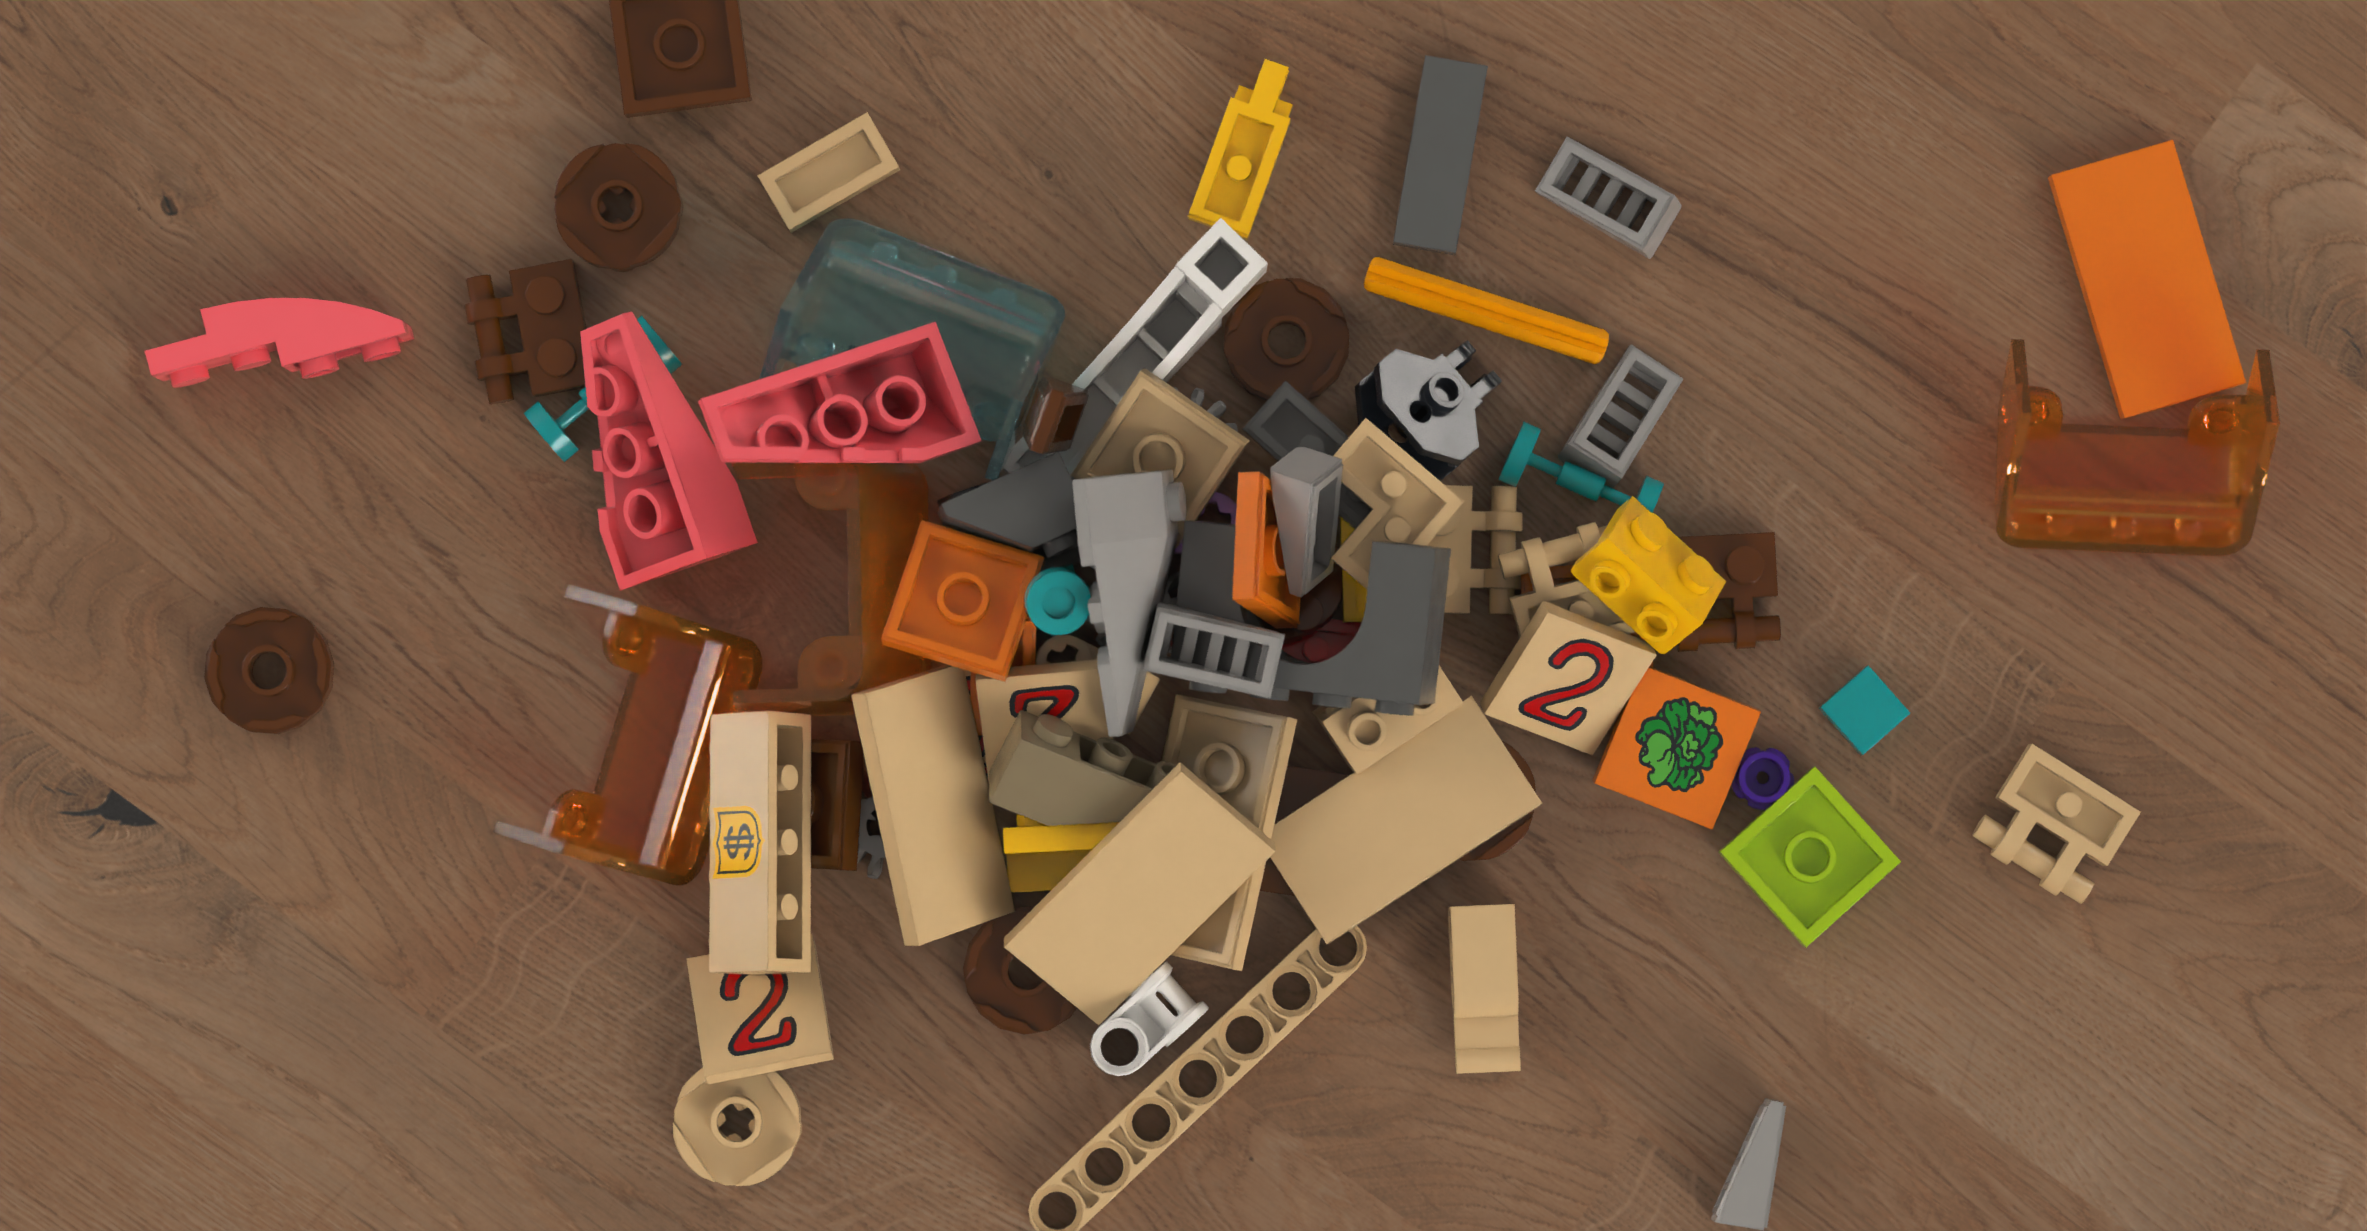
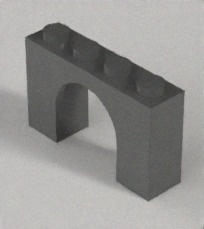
[1171,521,1451,716]

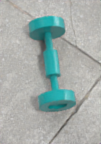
[524,315,683,462]
[1498,421,1664,513]
[1024,565,1091,635]

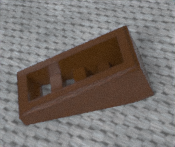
[1023,376,1089,455]

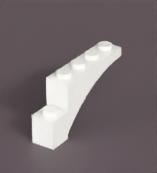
[998,218,1268,480]

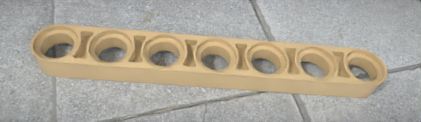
[1028,926,1367,1231]

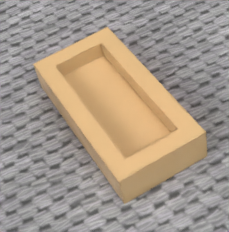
[757,112,900,233]

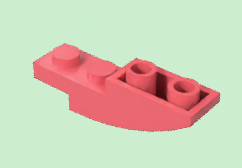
[145,298,414,388]

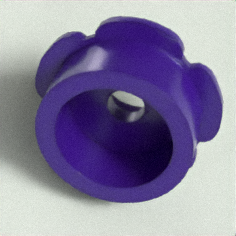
[1731,747,1794,810]

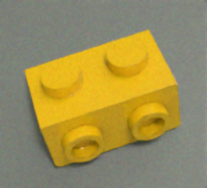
[1571,496,1726,654]
[1003,815,1119,892]

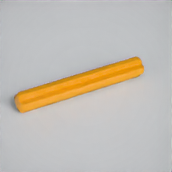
[1364,257,1609,364]

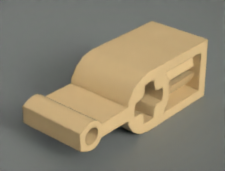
[1448,904,1521,1074]

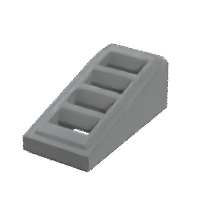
[1535,137,1681,259]
[1558,344,1683,488]
[1270,447,1343,597]
[1143,602,1285,699]
[1711,1098,1786,1231]

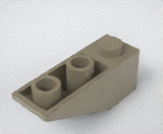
[989,710,1176,826]

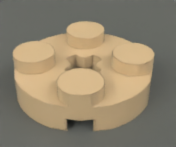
[673,1068,802,1186]

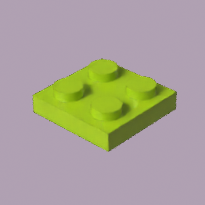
[1718,766,1901,948]

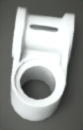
[1090,961,1209,1076]

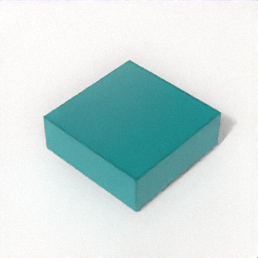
[1819,665,1910,756]

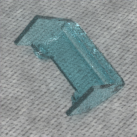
[759,218,1065,481]

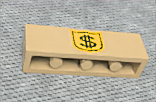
[708,711,811,975]

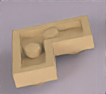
[1330,418,1464,589]

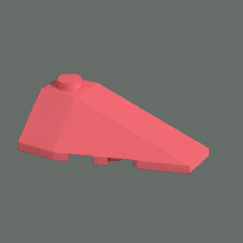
[580,311,758,591]
[698,322,982,463]

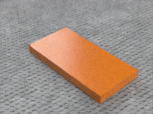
[2048,140,2246,420]

